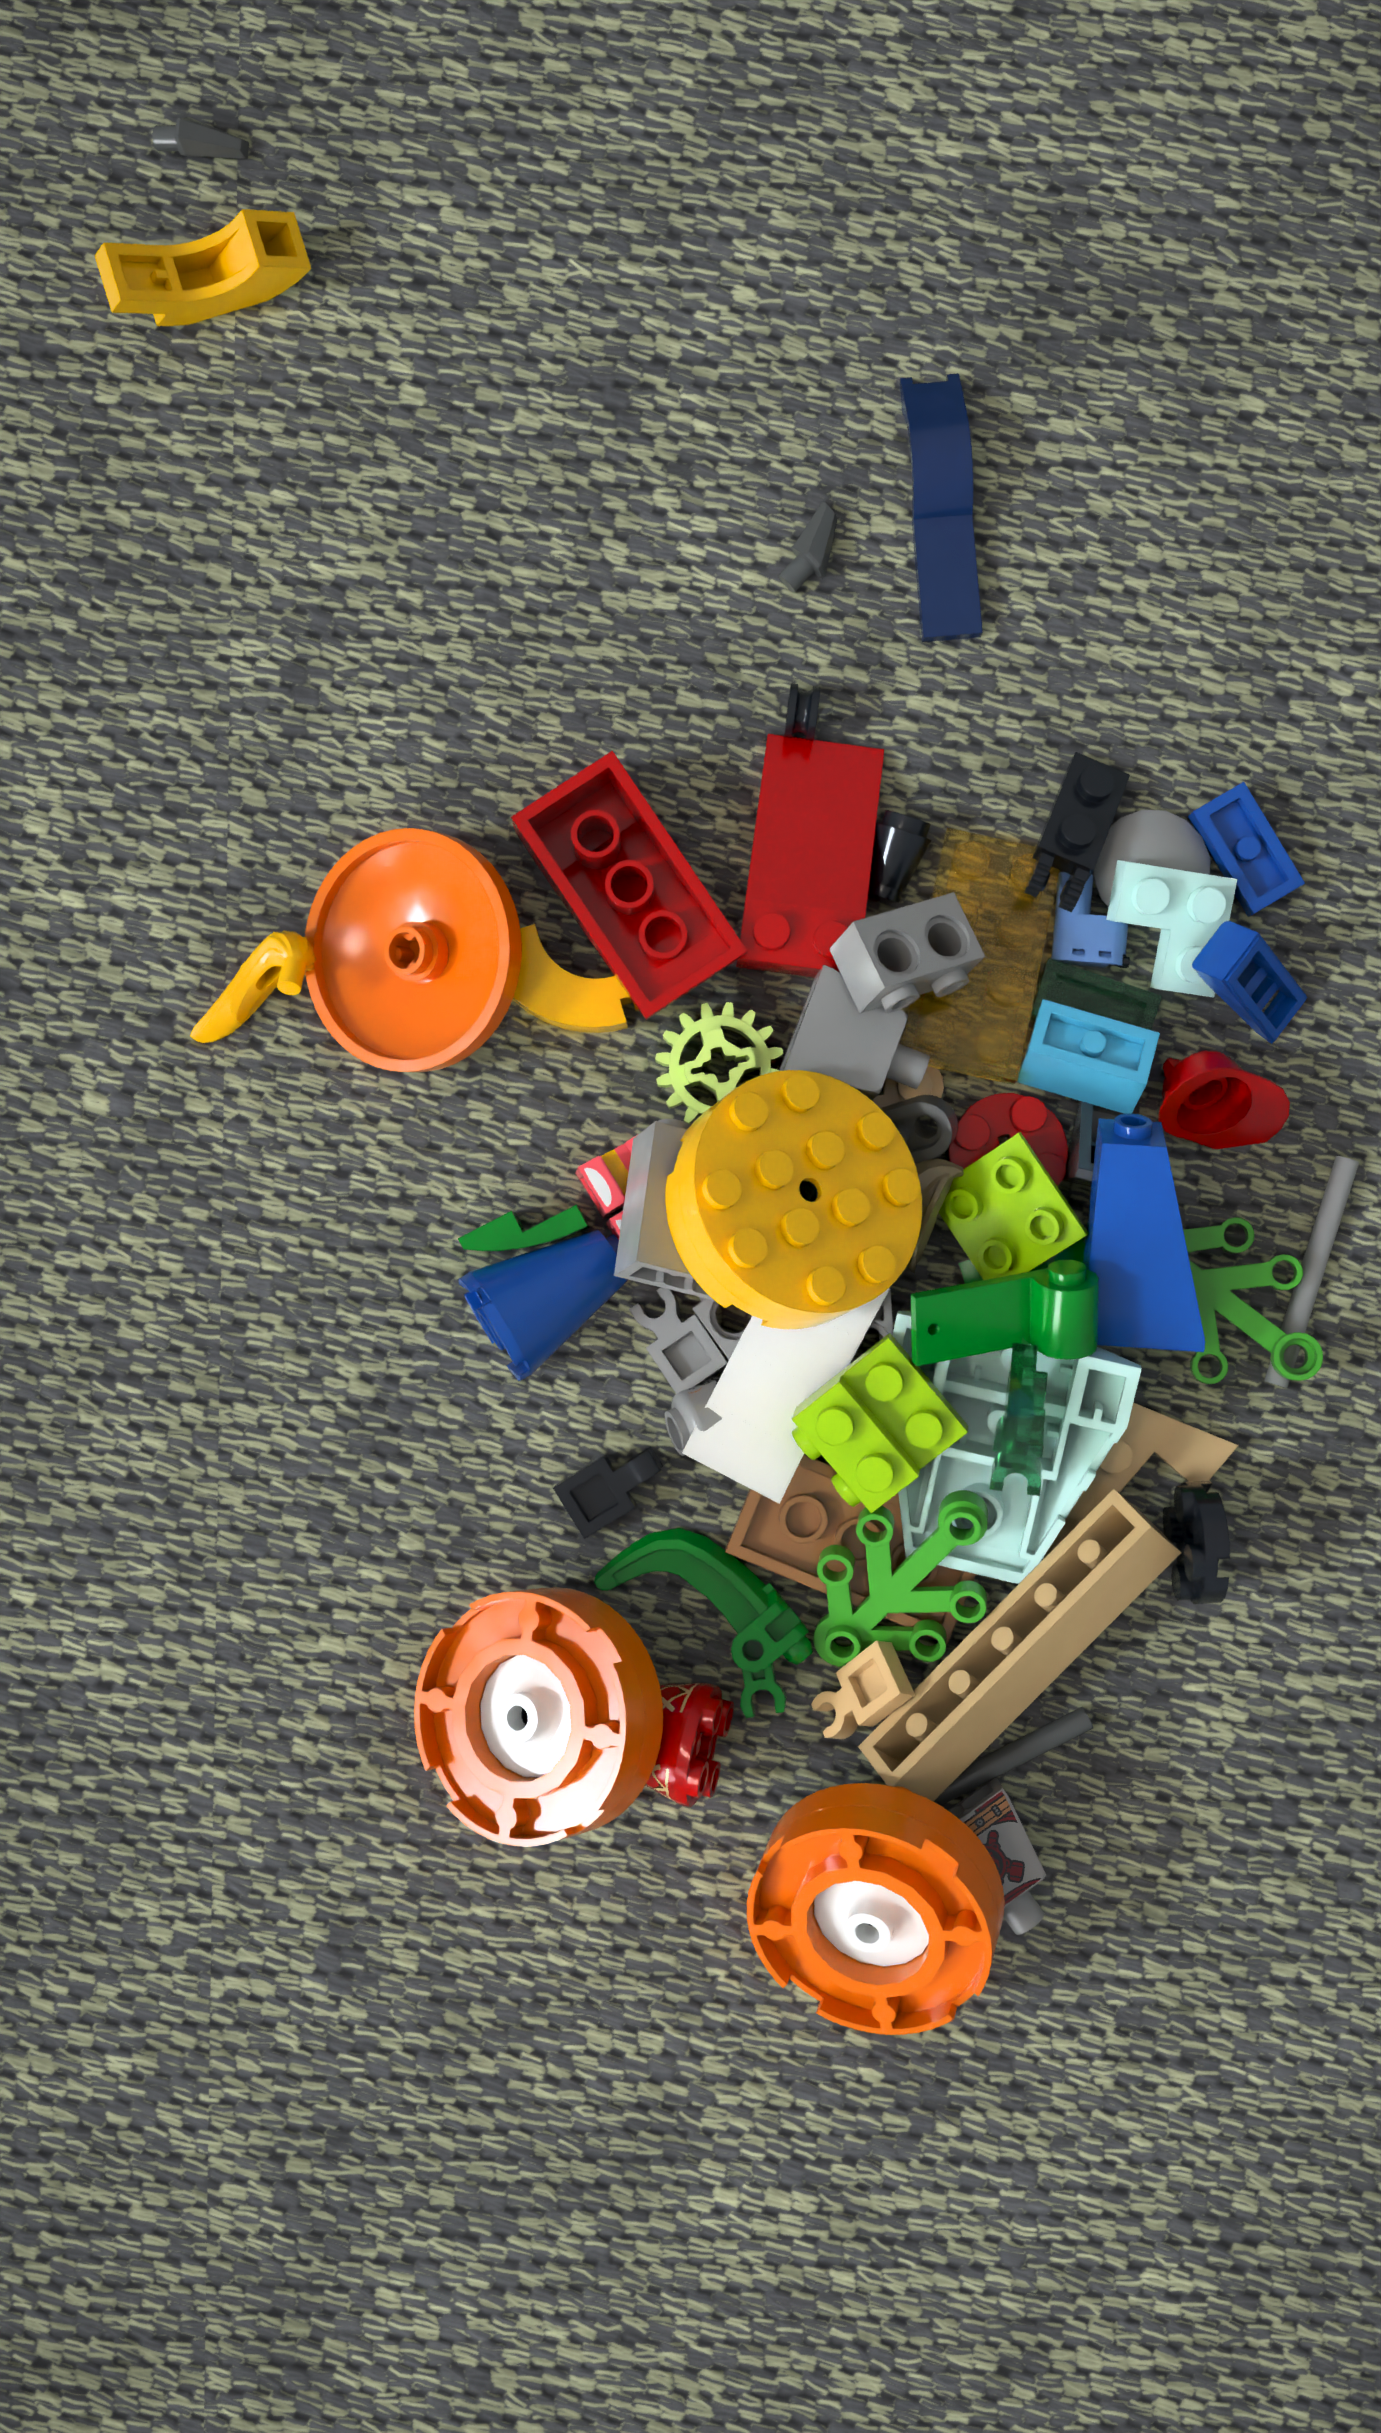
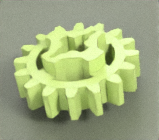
[655,1002,784,1124]

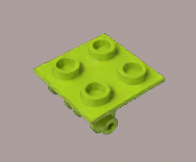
[939,1132,1089,1280]

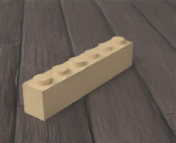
[858,1488,1181,1802]

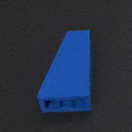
[1083,1114,1205,1352]

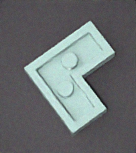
[1106,860,1237,998]

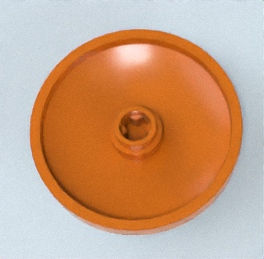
[305,828,522,1072]

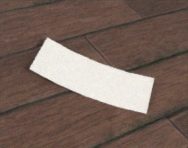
[682,1288,890,1504]

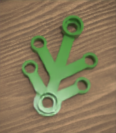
[1183,1217,1323,1384]
[813,1490,988,1667]

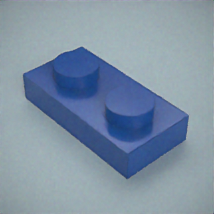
[1188,782,1305,917]

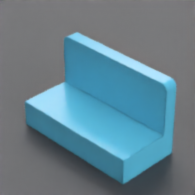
[1017,999,1160,1114]

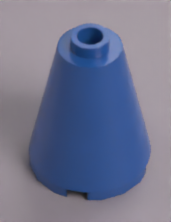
[458,1230,628,1381]

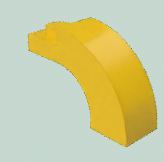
[94,209,312,326]
[513,924,639,1033]

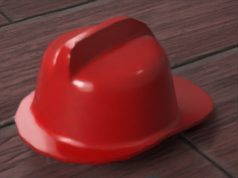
[1158,1050,1290,1149]

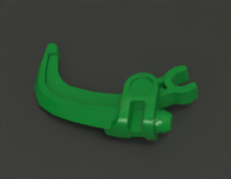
[594,1528,813,1718]

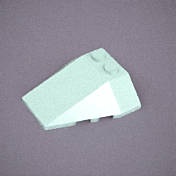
[893,1311,1142,1584]

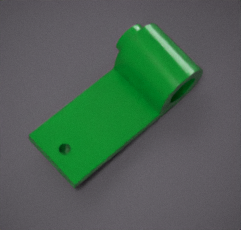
[911,1260,1099,1366]

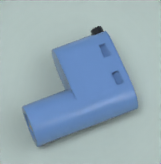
[1051,872,1130,968]

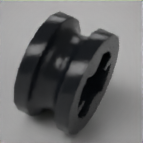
[784,683,820,741]

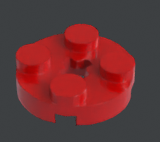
[947,1093,1068,1186]

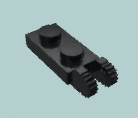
[1024,752,1130,912]

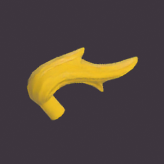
[190,931,316,1043]

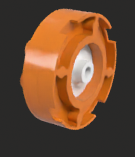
[414,1587,663,1847]
[747,1783,1005,2035]

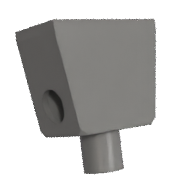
[779,965,930,1100]

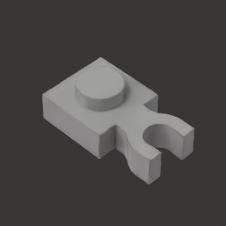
[629,1288,728,1394]

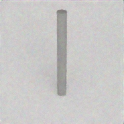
[1264,1156,1359,1388]

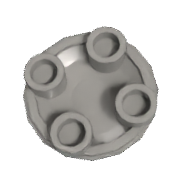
[1093,810,1210,927]

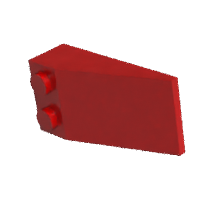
[736,734,884,978]
[511,751,748,1020]

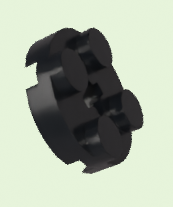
[1163,1481,1230,1604]

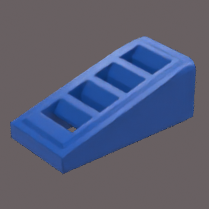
[1192,921,1307,1044]

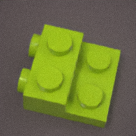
[792,1333,969,1513]

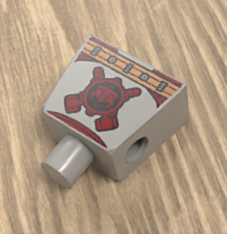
[948,1778,1046,1935]

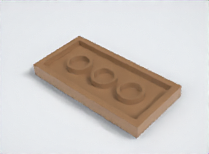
[725,1453,976,1644]

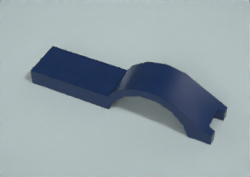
[900,373,983,642]

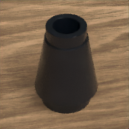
[868,810,932,903]

